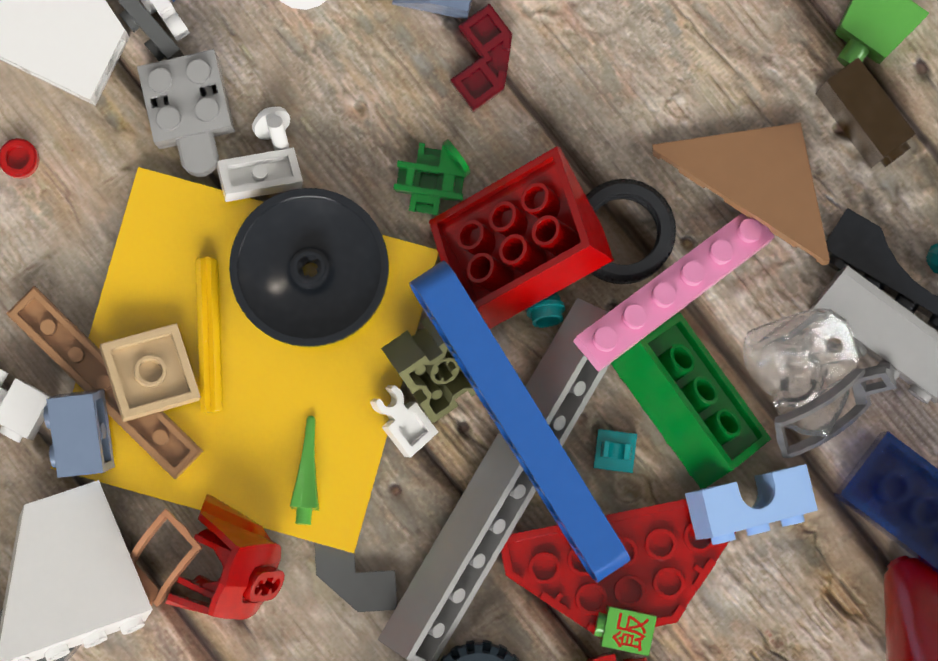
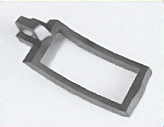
[774,363,897,458]

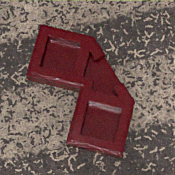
[450,3,513,113]

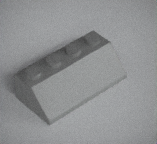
[808,266,938,404]

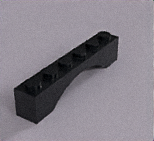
[826,208,938,331]

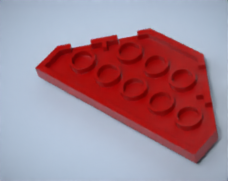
[501,499,736,638]

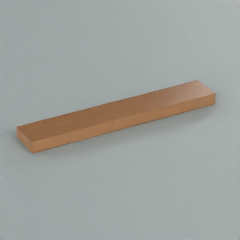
[6,286,203,479]

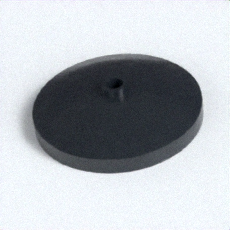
[229,188,389,347]

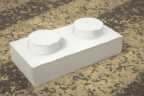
[217,147,303,202]

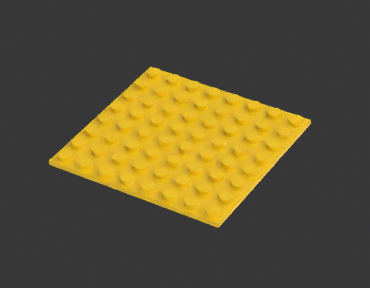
[51,167,438,553]

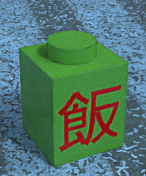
[594,605,657,656]

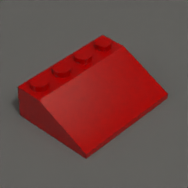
[429,146,614,329]

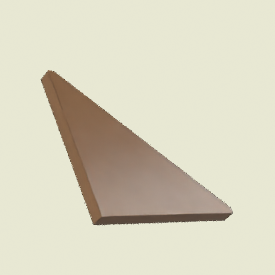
[652,122,830,265]

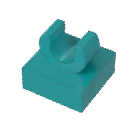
[593,429,637,473]

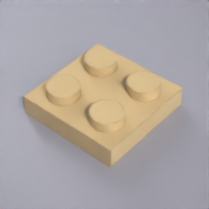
[100,323,201,422]

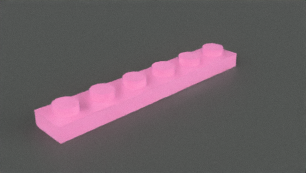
[573,213,775,372]

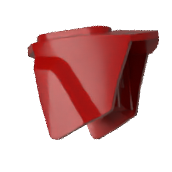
[165,494,285,620]

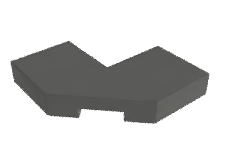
[314,542,397,612]

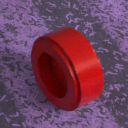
[0,138,40,179]

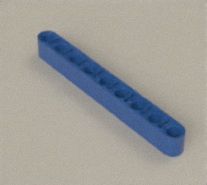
[409,260,631,583]

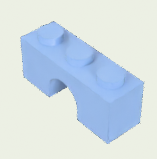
[685,464,818,545]

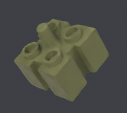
[381,317,476,424]

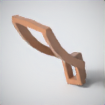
[130,509,202,607]

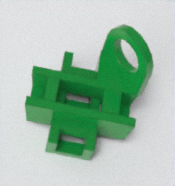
[393,139,470,215]

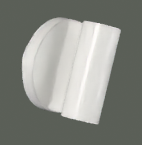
[252,107,290,151]

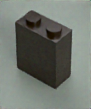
[816,58,916,168]

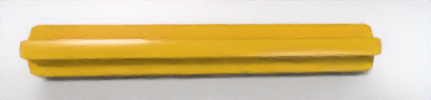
[196,257,222,413]

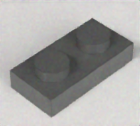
[118,0,184,61]

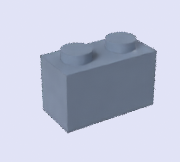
[44,389,115,478]

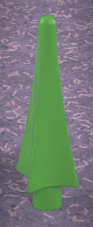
[290,416,319,525]

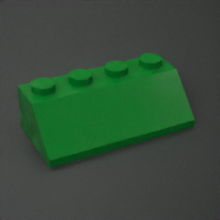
[611,312,771,489]

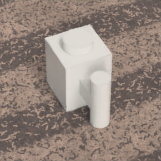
[0,369,52,443]

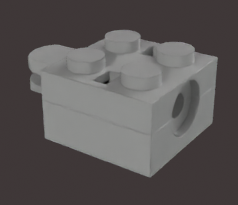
[137,49,235,177]

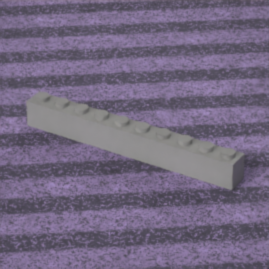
[378,298,610,661]

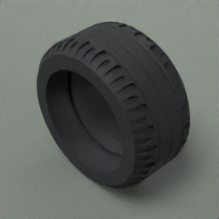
[586,179,676,284]

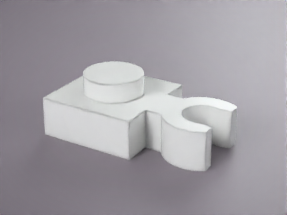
[140,0,190,42]
[370,385,438,458]

